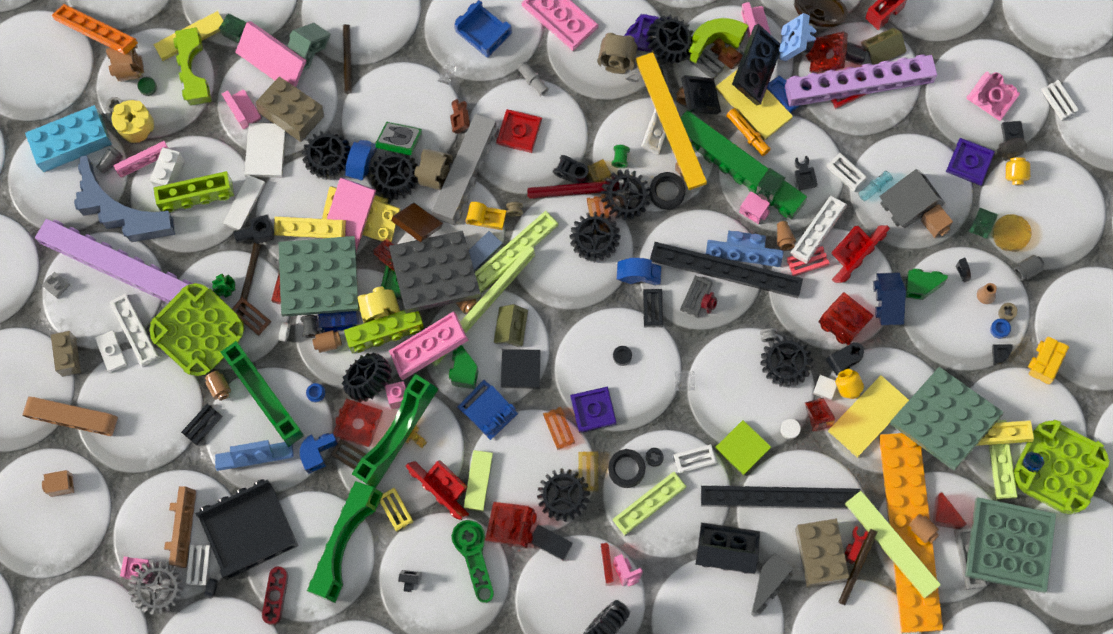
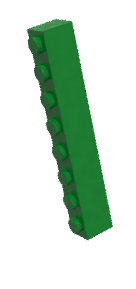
[681,110,807,220]

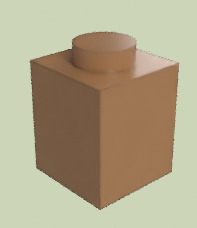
[921,204,953,238]
[42,470,74,497]

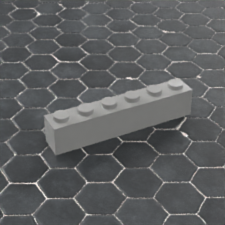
[432,114,498,225]

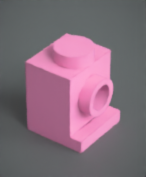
[120,556,153,582]

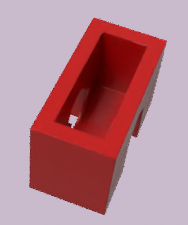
[865,0,907,31]

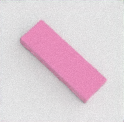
[113,141,169,177]

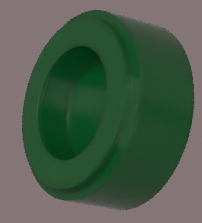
[137,77,157,96]

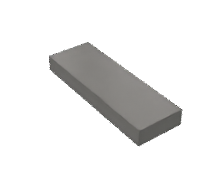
[954,528,987,590]

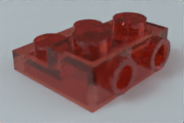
[818,292,874,345]
[485,502,537,548]

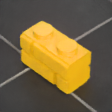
[1028,337,1069,384]

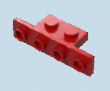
[831,225,890,283]
[405,460,469,520]

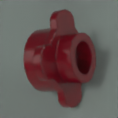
[701,292,717,314]

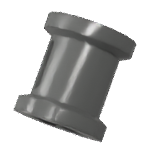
[300,315,319,338]

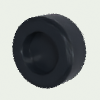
[613,346,632,366]
[204,578,218,599]

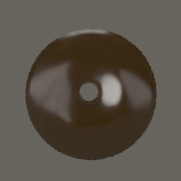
[794,0,848,28]

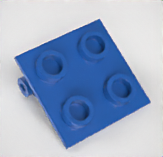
[464,386,518,440]

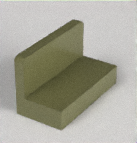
[861,28,906,65]
[494,304,528,347]

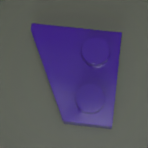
[624,14,659,53]

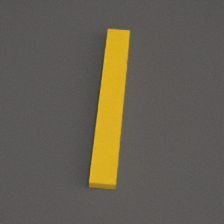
[636,52,707,190]

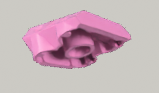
[967,71,1020,121]

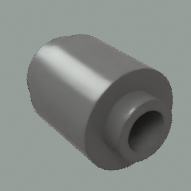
[1014,255,1045,281]

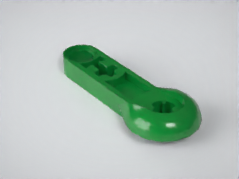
[451,520,494,603]

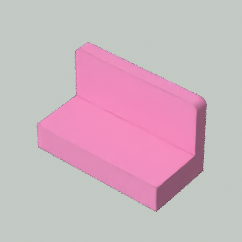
[741,2,771,38]
[222,90,261,130]

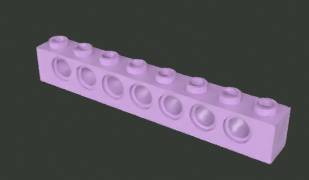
[785,55,937,107]

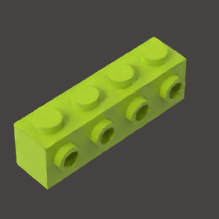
[153,171,235,212]
[344,310,425,354]

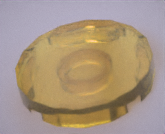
[992,214,1032,252]

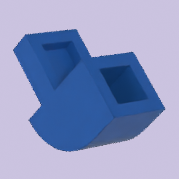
[345,140,377,181]
[616,258,662,286]
[299,433,338,474]

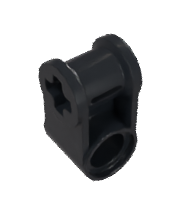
[552,155,590,184]
[826,342,864,376]

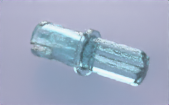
[858,171,893,201]

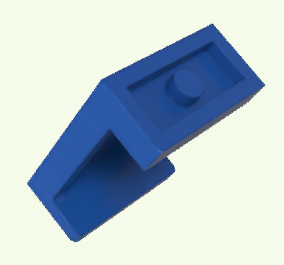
[454,0,512,58]

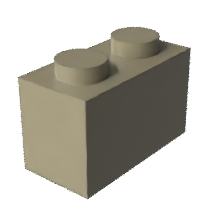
[51,331,81,377]

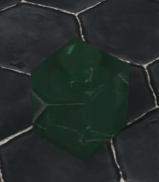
[219,13,247,44]
[756,168,786,202]
[969,208,998,239]

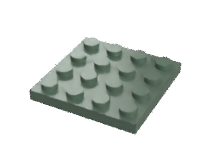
[278,236,359,317]
[890,367,1003,471]
[965,497,1056,593]

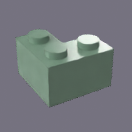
[287,23,331,71]

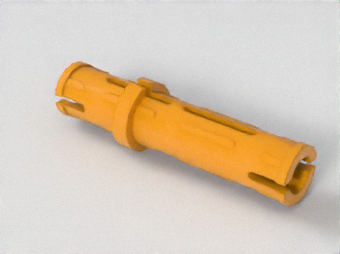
[726,108,771,157]

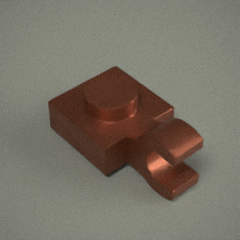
[711,38,743,69]
[450,99,470,134]

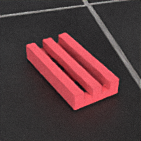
[786,246,829,276]

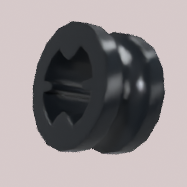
[646,447,664,467]

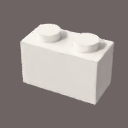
[149,147,185,187]

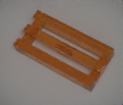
[586,195,609,235]
[543,407,575,450]

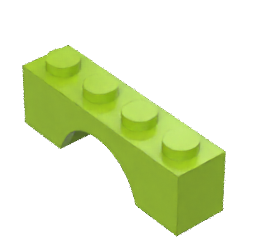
[173,27,212,106]

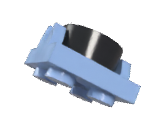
[779,13,817,61]

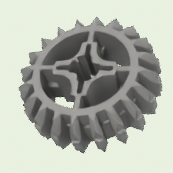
[128,560,183,615]

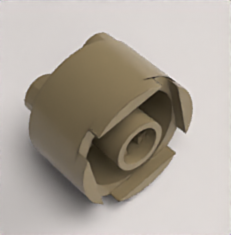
[597,33,638,74]
[415,149,453,191]

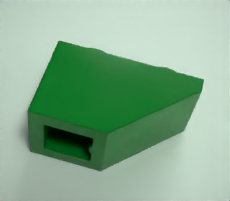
[905,269,948,300]
[449,345,479,389]

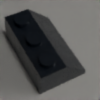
[695,522,760,574]

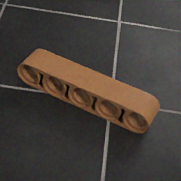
[22,397,118,436]

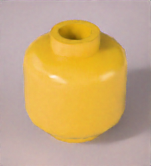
[1005,158,1031,185]
[835,369,864,399]

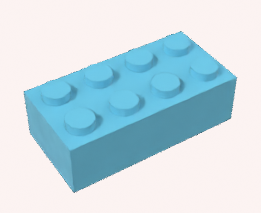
[25,105,112,173]

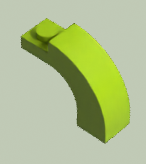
[689,18,749,63]

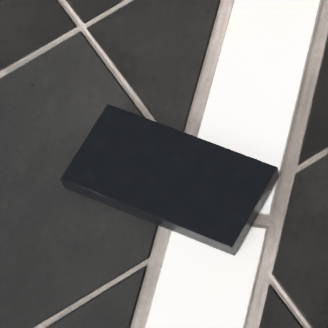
[732,24,780,106]

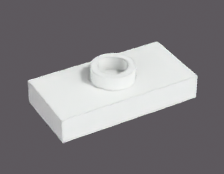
[95,330,127,373]

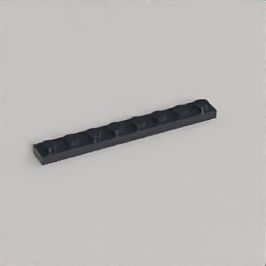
[650,242,803,298]
[701,485,861,509]

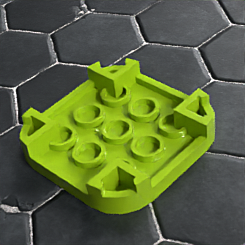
[150,283,245,376]
[1014,420,1110,515]

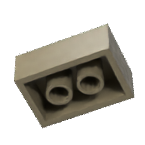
[256,76,324,142]
[795,518,849,588]

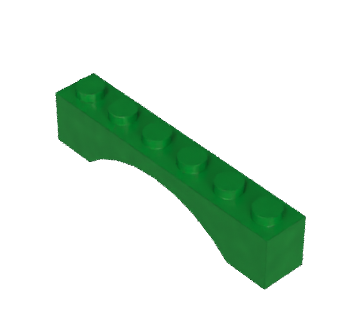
[221,341,304,447]
[352,374,438,488]
[307,481,383,603]

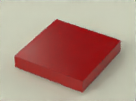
[496,109,542,153]

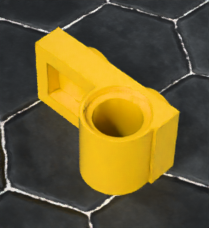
[466,202,506,230]

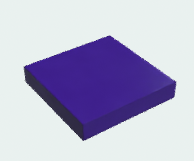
[946,138,995,186]
[570,386,617,433]

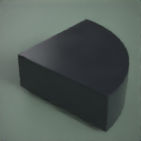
[956,258,971,282]
[992,344,1013,365]

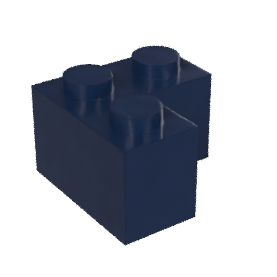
[873,272,906,325]

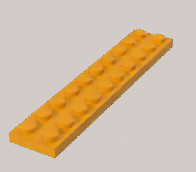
[879,433,943,633]

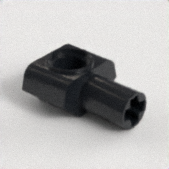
[233,214,274,244]

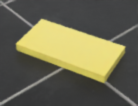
[716,70,793,141]
[828,375,909,458]

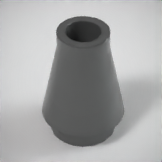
[96,146,123,174]

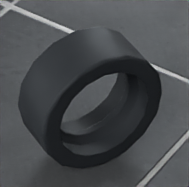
[649,172,685,210]
[608,449,646,488]

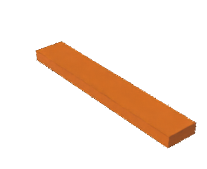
[52,4,138,55]

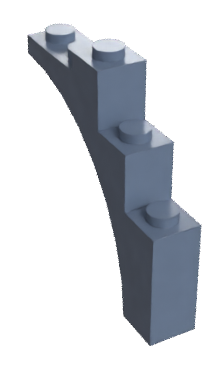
[74,156,175,242]

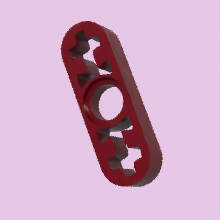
[262,566,289,625]

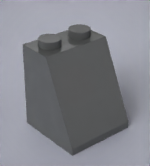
[879,169,945,228]

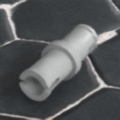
[517,61,549,96]

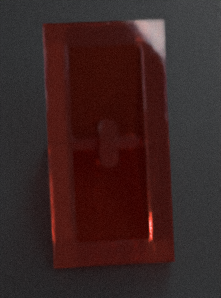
[805,398,835,432]
[932,492,967,529]

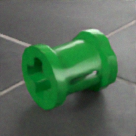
[611,145,630,168]

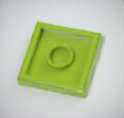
[715,420,771,476]

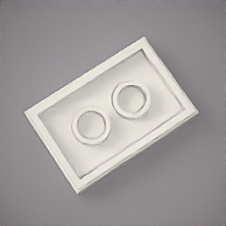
[244,123,286,178]

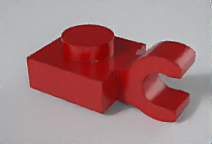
[844,526,868,564]

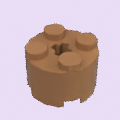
[106,45,144,82]

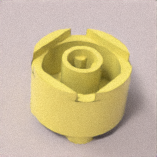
[112,100,154,143]
[357,286,400,323]

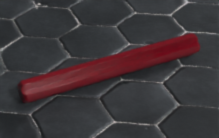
[527,181,620,199]

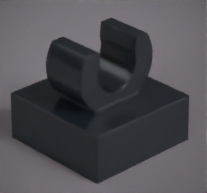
[398,570,422,592]

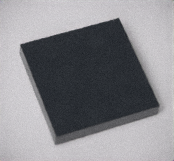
[681,75,721,115]
[501,349,541,389]

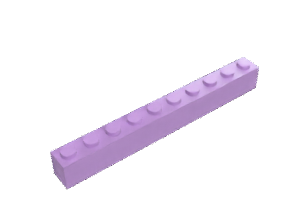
[35,219,193,303]

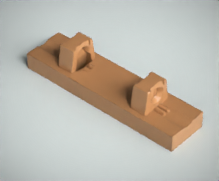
[164,486,196,568]

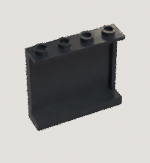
[195,479,299,580]

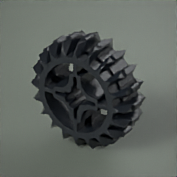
[646,14,693,65]
[302,130,351,180]
[370,152,419,200]
[600,169,651,221]
[569,211,621,263]
[760,336,813,388]
[342,352,392,402]
[537,468,590,522]
[583,600,630,634]

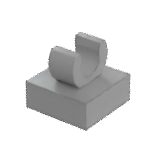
[42,271,70,299]

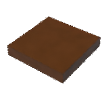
[391,203,443,242]

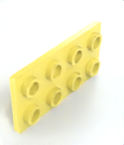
[322,186,400,244]

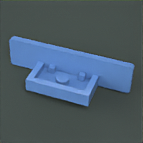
[706,230,783,267]
[215,440,293,471]

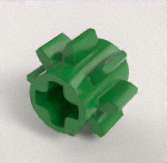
[212,274,236,298]

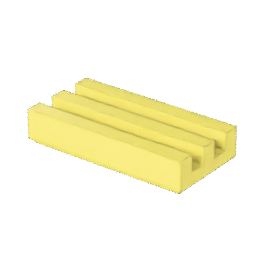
[380,487,413,532]

